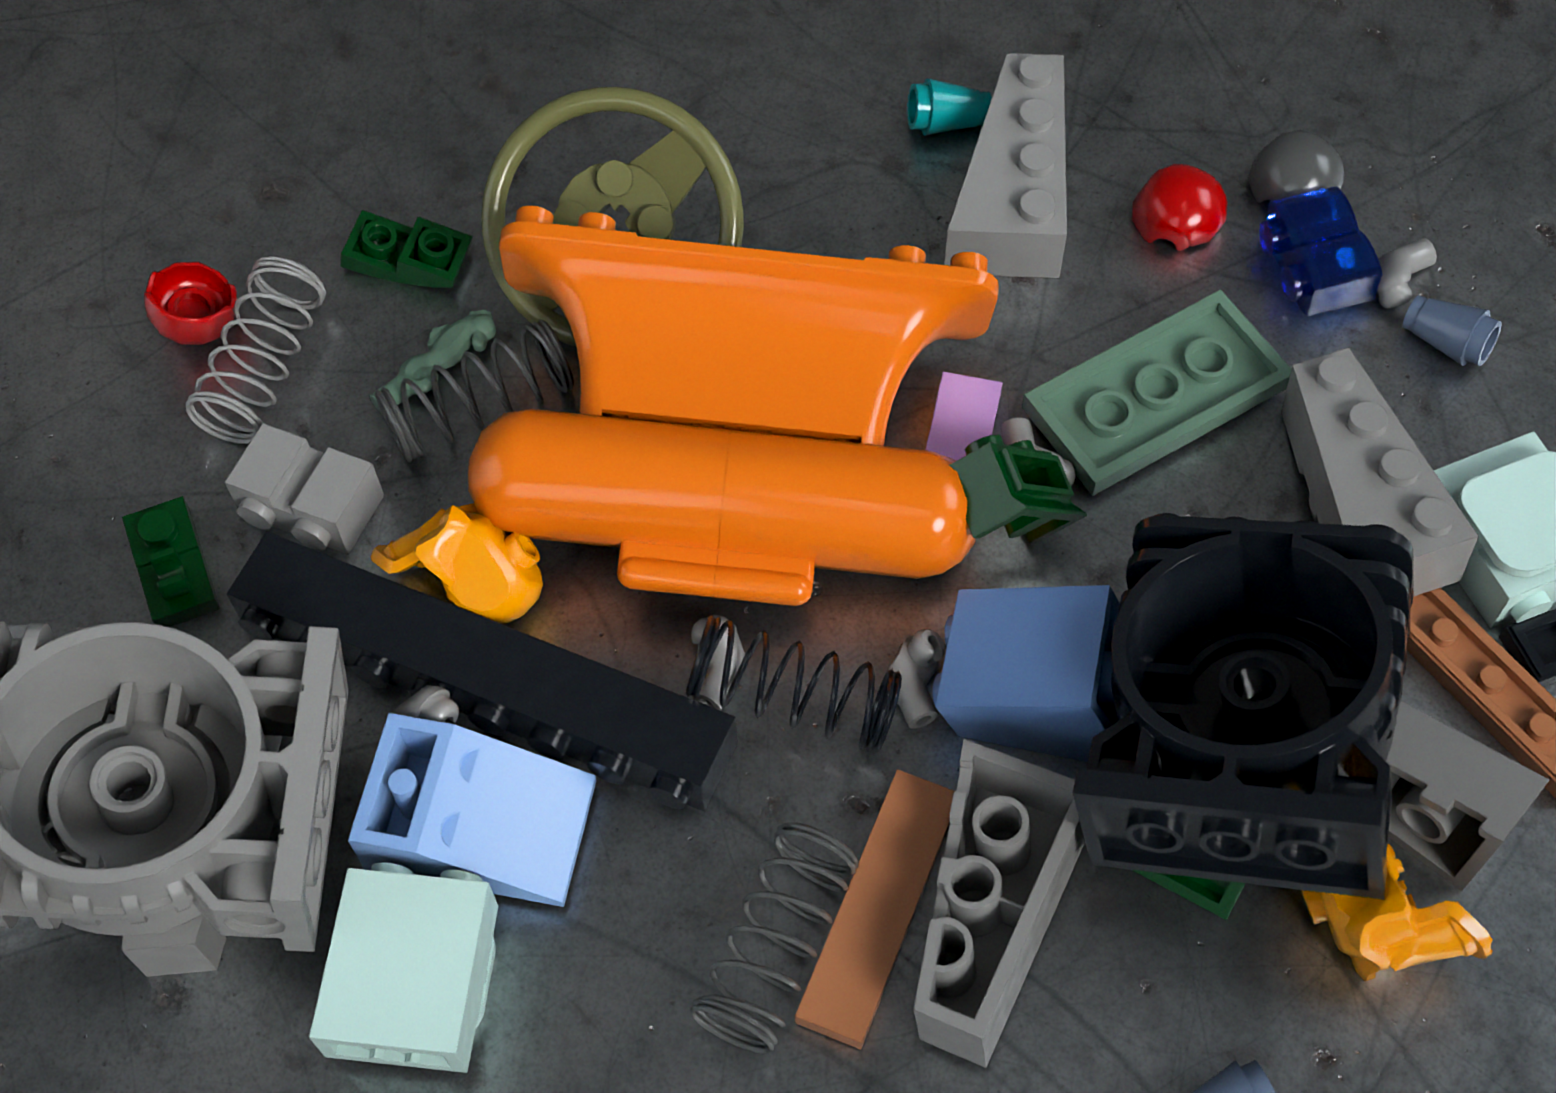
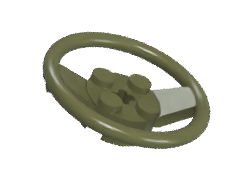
[481,87,744,348]

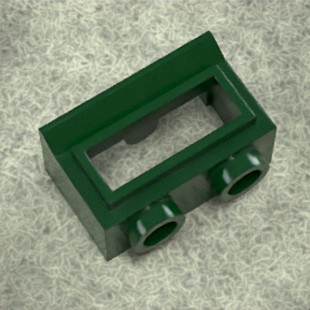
[949,435,1087,543]

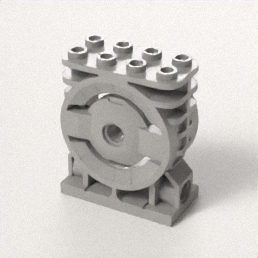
[0,621,349,952]

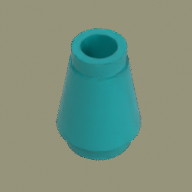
[907,78,992,135]

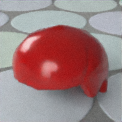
[1132,164,1228,251]
[144,262,237,345]

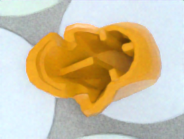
[370,503,543,625]
[1302,844,1493,981]

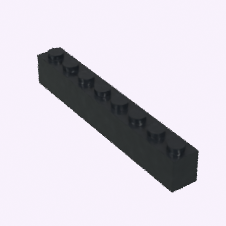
[226,531,738,812]

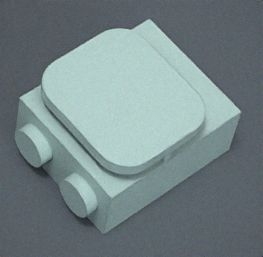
[1434,431,1556,629]
[309,863,498,1073]

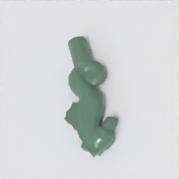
[369,309,496,414]

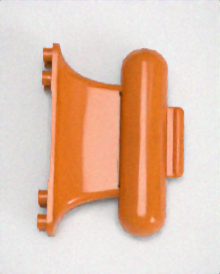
[468,205,999,606]

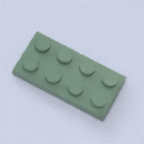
[1022,289,1292,496]

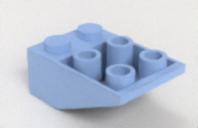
[348,713,597,907]

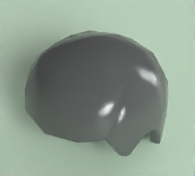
[1247,130,1345,216]

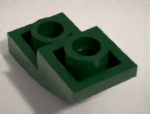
[340,210,473,288]

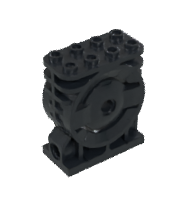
[1072,513,1414,899]

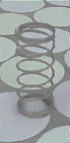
[185,256,326,443]

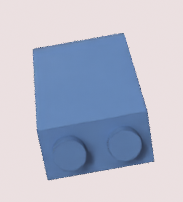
[933,585,1120,762]

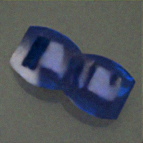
[1259,186,1383,316]

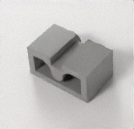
[225,423,384,555]

